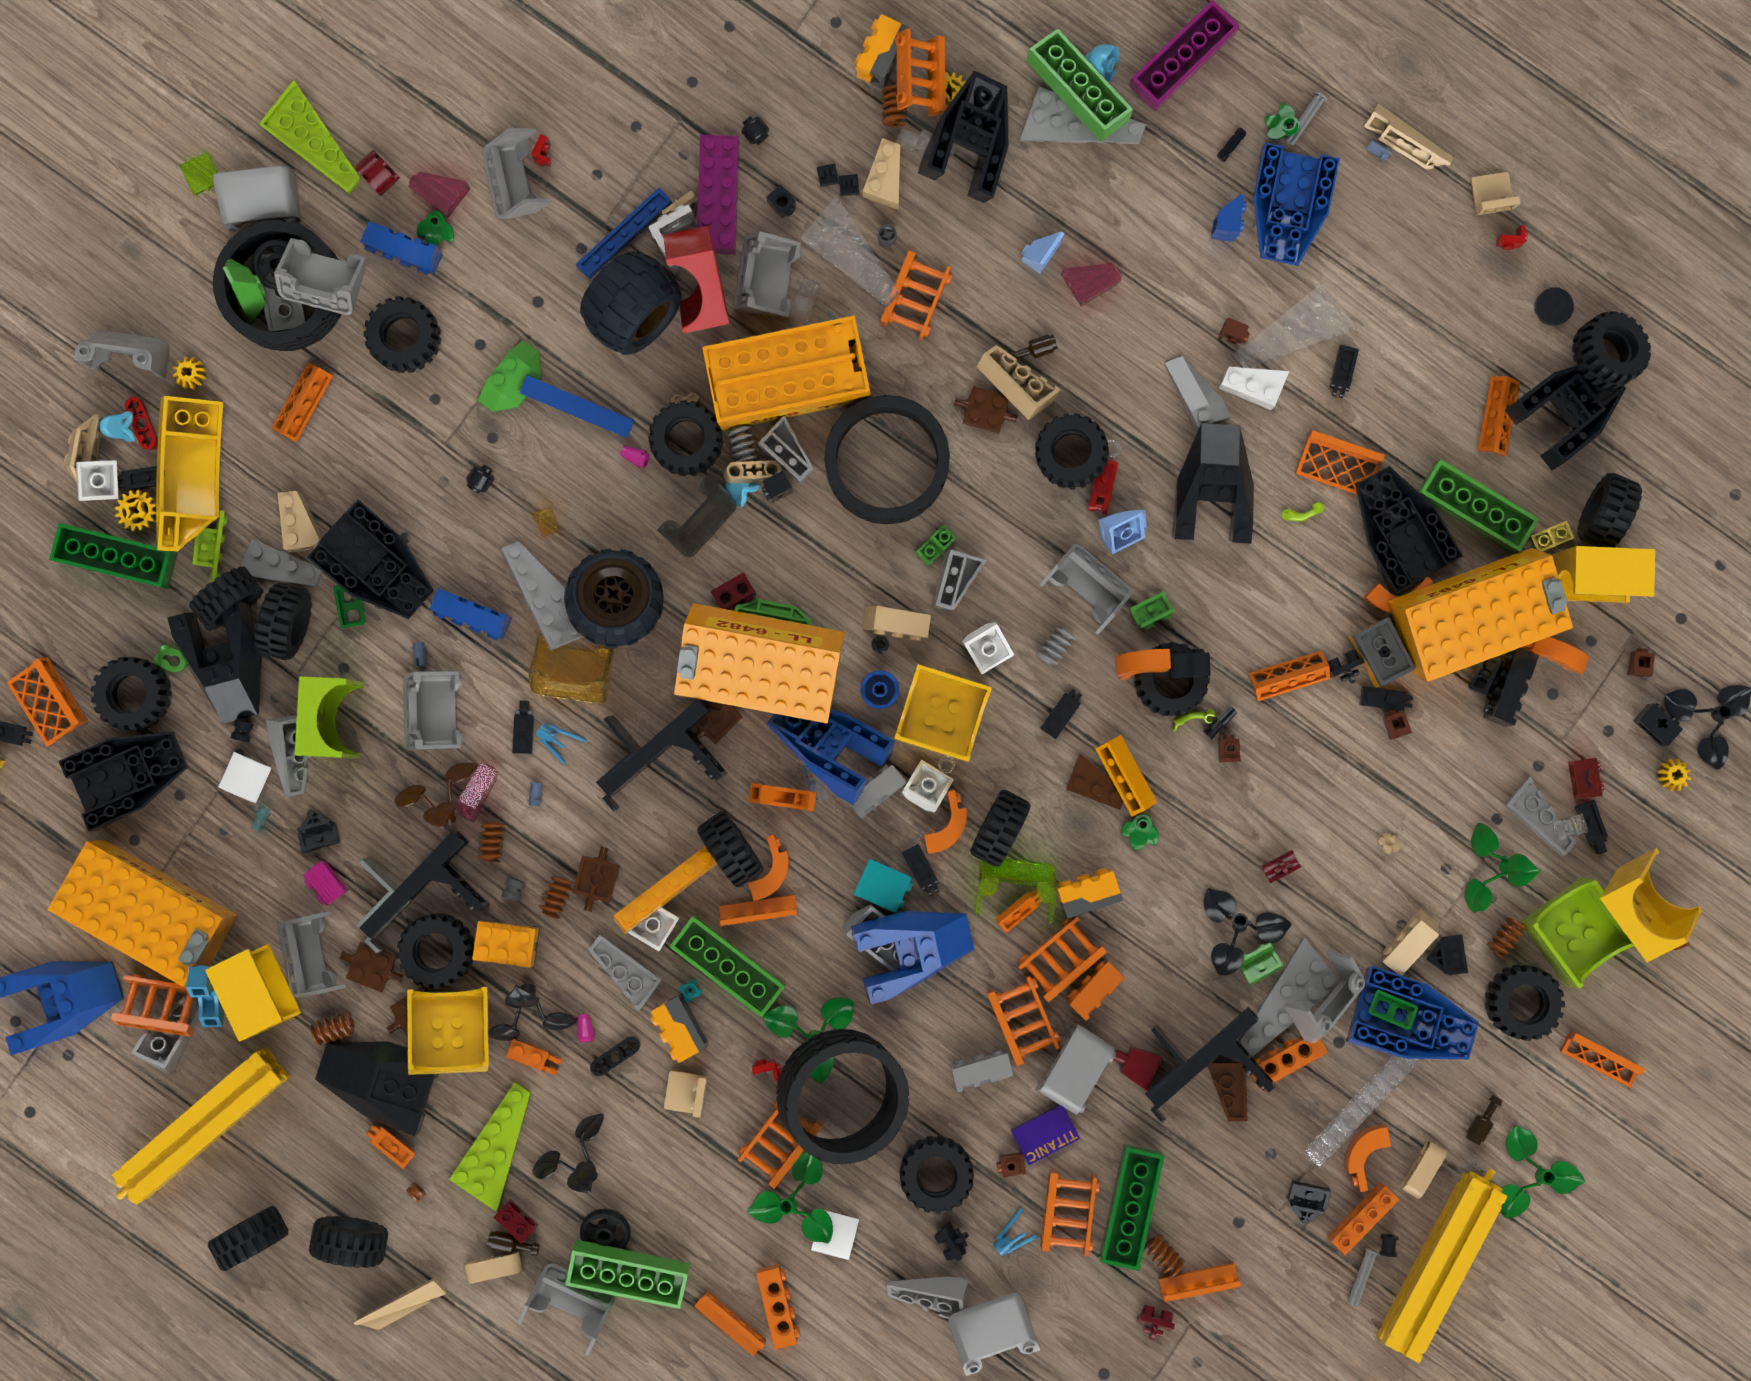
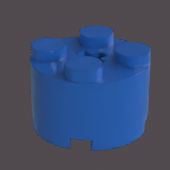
[861,671,899,710]

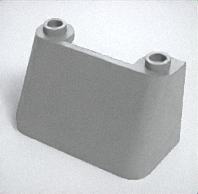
[213,166,301,231]
[733,231,801,318]
[274,238,367,315]
[74,331,169,378]
[404,671,463,750]
[1035,1023,1116,1115]
[948,1293,1040,1376]

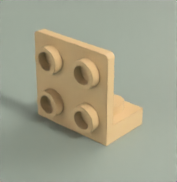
[1471,172,1520,215]
[664,1070,708,1118]

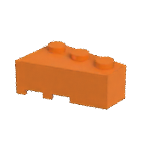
[1067,960,1125,1021]

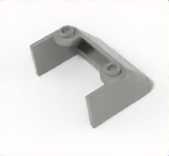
[483,128,552,219]
[1039,544,1132,634]
[278,911,346,998]
[1284,950,1365,1043]
[518,1264,615,1356]

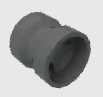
[878,224,897,247]
[501,877,526,901]

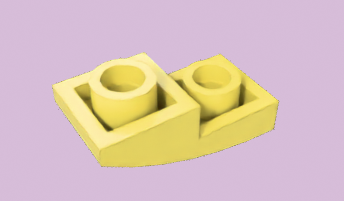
[1531,521,1574,552]

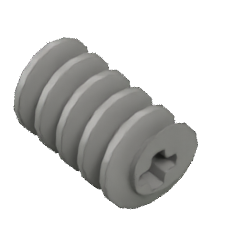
[728,425,757,462]
[1036,626,1076,668]

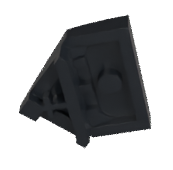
[297,809,341,853]
[1426,934,1468,975]
[1288,1180,1331,1226]

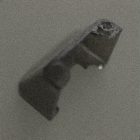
[657,473,737,557]

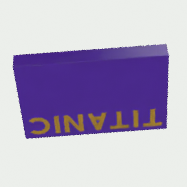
[1011,1105,1080,1165]

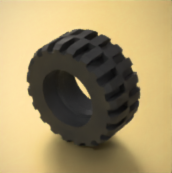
[363,296,441,373]
[1572,311,1651,389]
[648,400,723,476]
[1035,413,1109,490]
[1577,473,1642,548]
[254,583,312,660]
[1134,642,1210,716]
[91,657,172,731]
[970,790,1031,867]
[697,811,763,887]
[397,913,474,989]
[1484,965,1565,1041]
[900,1135,974,1214]
[208,1205,289,1271]
[309,1216,389,1268]

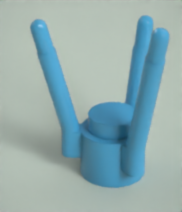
[536,723,586,764]
[993,1208,1038,1256]

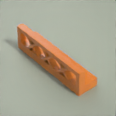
[271,362,333,442]
[1478,376,1520,456]
[1248,651,1330,702]
[719,895,798,926]
[1560,1031,1645,1088]
[1158,1263,1241,1302]
[694,1290,766,1356]

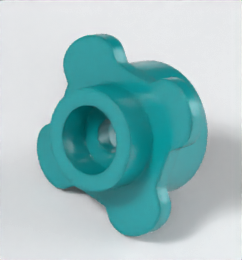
[679,979,702,1002]

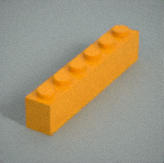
[613,846,717,935]

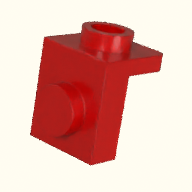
[1496,225,1528,250]
[752,1058,781,1081]

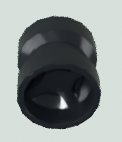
[230,719,254,743]

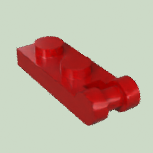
[1088,460,1119,515]

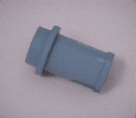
[1366,139,1392,161]
[411,642,427,666]
[527,782,543,806]

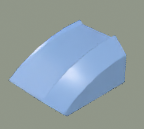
[1098,509,1147,554]

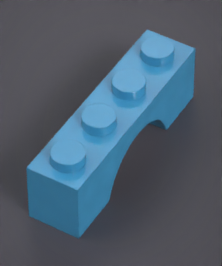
[186,965,224,1027]

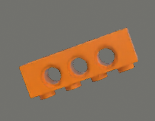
[1251,1034,1328,1090]
[1327,1182,1399,1255]
[756,1264,800,1350]

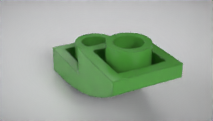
[915,525,957,567]

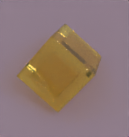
[532,507,560,537]

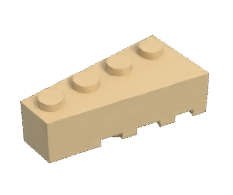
[976,345,1061,420]

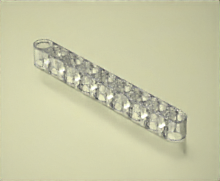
[1302,1055,1422,1168]

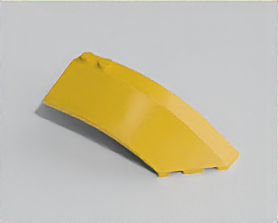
[156,396,223,552]

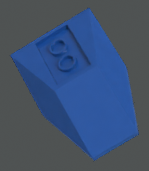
[1253,142,1340,266]
[1346,966,1479,1060]

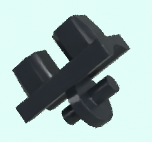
[1327,650,1365,684]
[934,1222,969,1261]

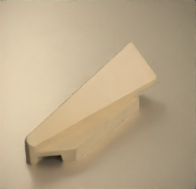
[1364,104,1453,170]
[353,1276,447,1330]

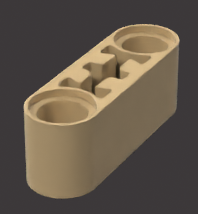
[723,460,781,484]
[1401,1140,1447,1199]
[464,1251,523,1284]

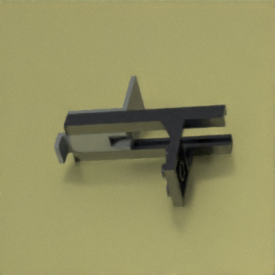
[356,831,489,953]

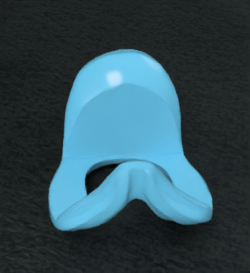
[99,411,135,442]
[725,473,761,508]

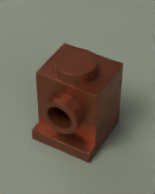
[1218,318,1250,344]
[1627,648,1655,677]
[1383,709,1412,740]
[1218,735,1241,762]
[996,1152,1026,1178]

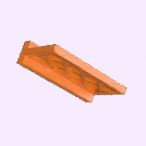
[1295,430,1385,495]
[6,657,88,747]

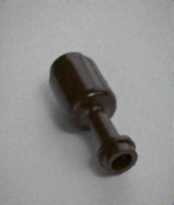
[1007,334,1058,359]
[1466,1095,1503,1146]
[487,1230,540,1256]

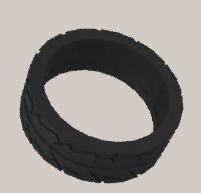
[213,220,342,351]
[824,395,950,524]
[776,1029,909,1164]

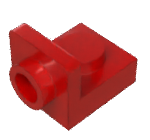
[531,134,552,167]

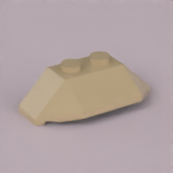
[64,414,104,485]

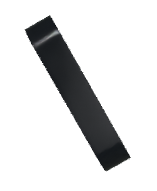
[590,1036,641,1076]

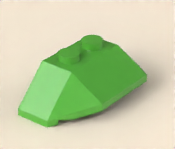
[223,259,266,323]
[477,340,542,412]
[735,599,811,625]

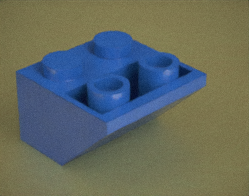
[1211,194,1247,242]

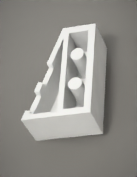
[1219,367,1289,410]

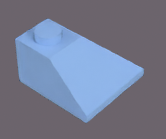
[1021,231,1065,273]

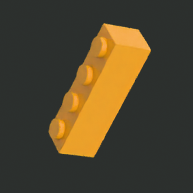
[1095,735,1158,816]

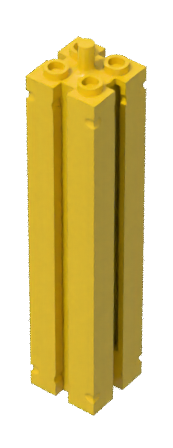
[112,1047,291,1205]
[1376,1168,1508,1363]

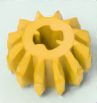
[173,357,206,389]
[1656,759,1692,791]

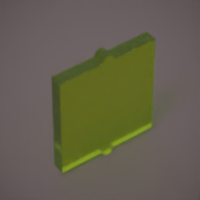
[179,152,218,196]

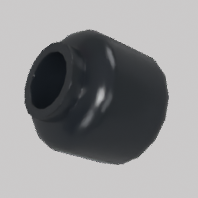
[741,116,769,145]
[466,464,495,494]

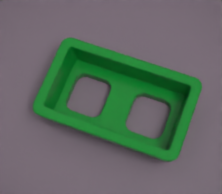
[333,585,366,628]
[1369,990,1418,1030]

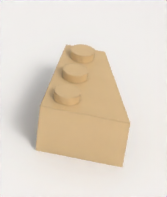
[863,138,900,210]
[278,491,322,552]
[862,606,931,641]
[1382,909,1440,976]

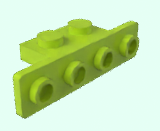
[191,510,227,583]

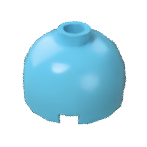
[1085,44,1119,83]

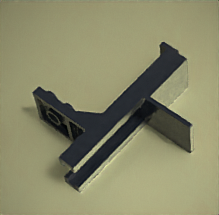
[596,699,728,811]
[1145,1006,1276,1123]

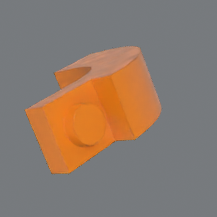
[1362,577,1433,614]
[1521,637,1590,675]
[1115,649,1171,680]
[748,783,816,811]
[924,790,967,854]
[748,834,789,901]
[1345,1124,1391,1192]

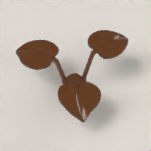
[394,763,478,828]

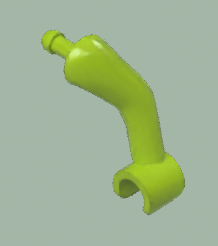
[1281,502,1324,521]
[1172,708,1215,732]

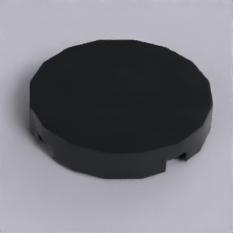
[1534,287,1574,326]

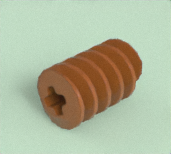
[882,84,906,128]
[477,822,506,862]
[538,876,574,919]
[1487,917,1529,961]
[310,1011,355,1045]
[1144,1234,1185,1279]

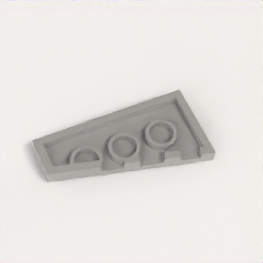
[241,540,322,587]
[1504,777,1576,857]
[588,934,662,1011]

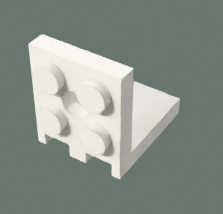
[648,204,695,275]

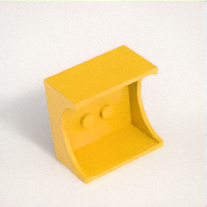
[1553,546,1655,603]
[894,664,992,762]
[1600,847,1703,962]
[205,944,302,1042]
[407,987,489,1075]

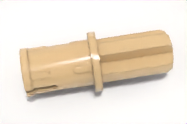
[661,191,697,215]

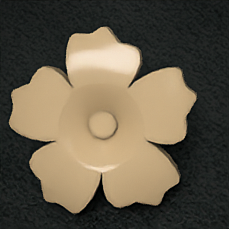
[1377,832,1400,854]

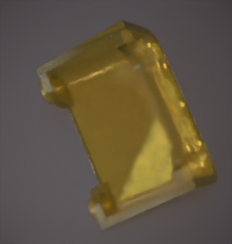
[528,636,614,704]

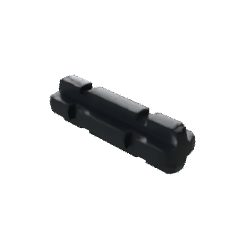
[1217,127,1246,162]

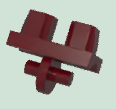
[1261,850,1301,883]
[1136,1305,1175,1340]

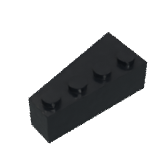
[1483,647,1539,727]

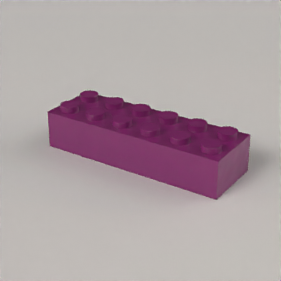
[1129,0,1240,112]
[697,135,740,255]

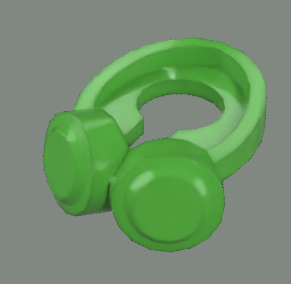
[154,644,187,672]

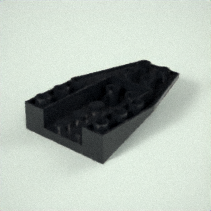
[1355,466,1463,595]
[304,500,434,619]
[58,732,189,832]
[315,1041,439,1136]

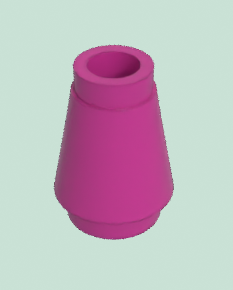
[620,446,650,468]
[577,1014,596,1043]

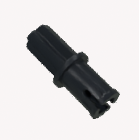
[1203,706,1237,740]

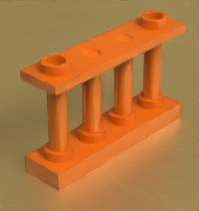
[896,28,946,117]
[880,250,953,341]
[1017,916,1107,1002]
[111,974,194,1037]
[986,975,1061,1066]
[738,1102,822,1189]
[1040,1170,1100,1256]

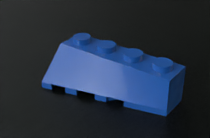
[360,221,443,275]
[429,588,512,640]

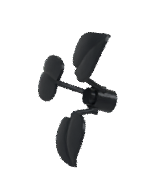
[1664,685,1751,770]
[1204,888,1291,976]
[488,984,578,1041]
[532,1114,604,1193]

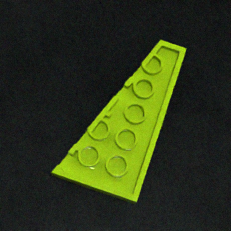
[259,80,361,194]
[449,1082,531,1212]

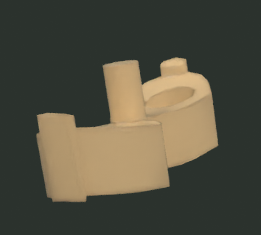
[670,392,700,404]

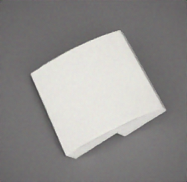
[218,752,271,803]
[811,1210,859,1260]

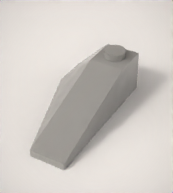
[1165,356,1231,432]
[266,715,311,797]
[842,905,899,971]
[131,994,199,1075]
[887,1277,969,1319]

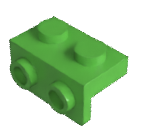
[1129,591,1175,630]
[1239,942,1284,986]

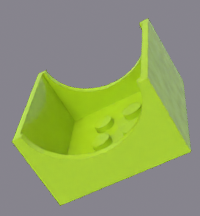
[295,676,365,759]
[1520,878,1635,989]

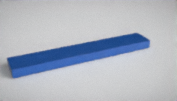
[576,188,673,279]
[520,375,634,438]

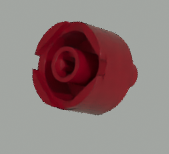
[354,150,400,196]

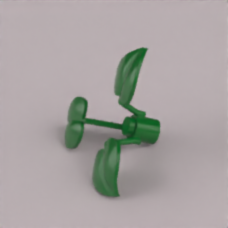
[1465,823,1541,913]
[763,997,854,1084]
[1501,1126,1585,1218]
[747,1152,833,1244]

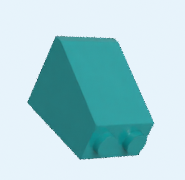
[854,858,914,913]

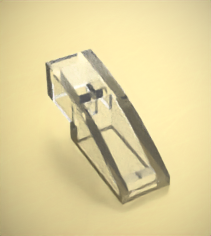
[896,128,957,155]

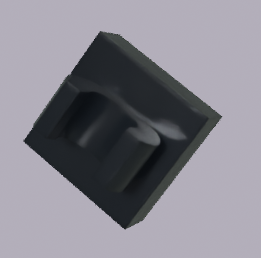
[817,163,839,187]
[839,174,859,196]

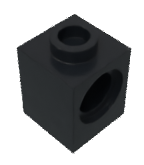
[766,184,796,219]

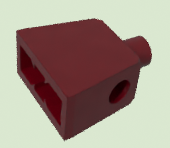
[1113,1046,1163,1090]

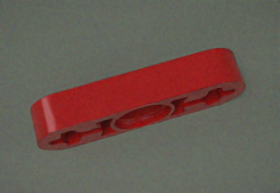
[125,397,158,450]

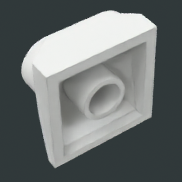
[76,459,118,501]
[962,622,1014,675]
[902,760,954,812]
[628,907,679,951]

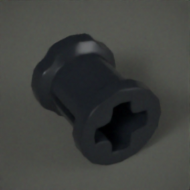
[872,635,889,654]
[1379,1234,1399,1257]

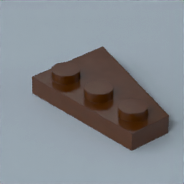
[1066,754,1123,810]
[1208,1062,1248,1122]

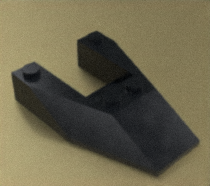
[918,70,1009,203]
[1505,366,1626,471]
[1172,423,1254,544]
[167,598,262,723]

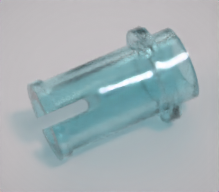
[251,807,271,832]

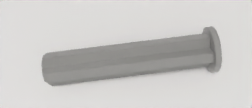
[1285,92,1327,145]
[1348,1247,1380,1306]

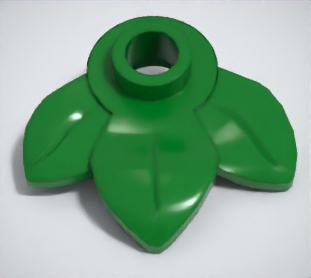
[1264,104,1300,140]
[417,211,454,246]
[1121,814,1159,851]

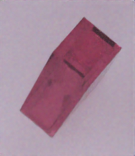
[408,171,471,218]
[1061,263,1122,307]
[457,763,498,823]

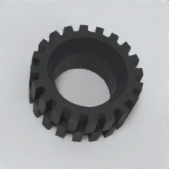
[189,566,263,631]

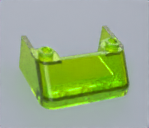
[974,858,1056,923]

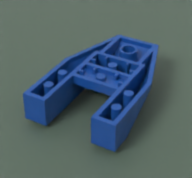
[767,710,895,805]
[851,911,974,1004]
[0,961,124,1055]

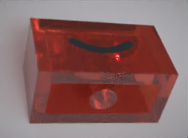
[1568,758,1604,799]

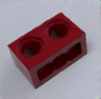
[711,572,756,611]
[494,1199,538,1244]

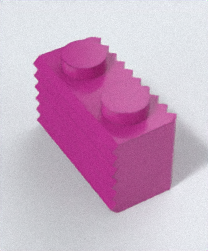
[303,861,348,906]

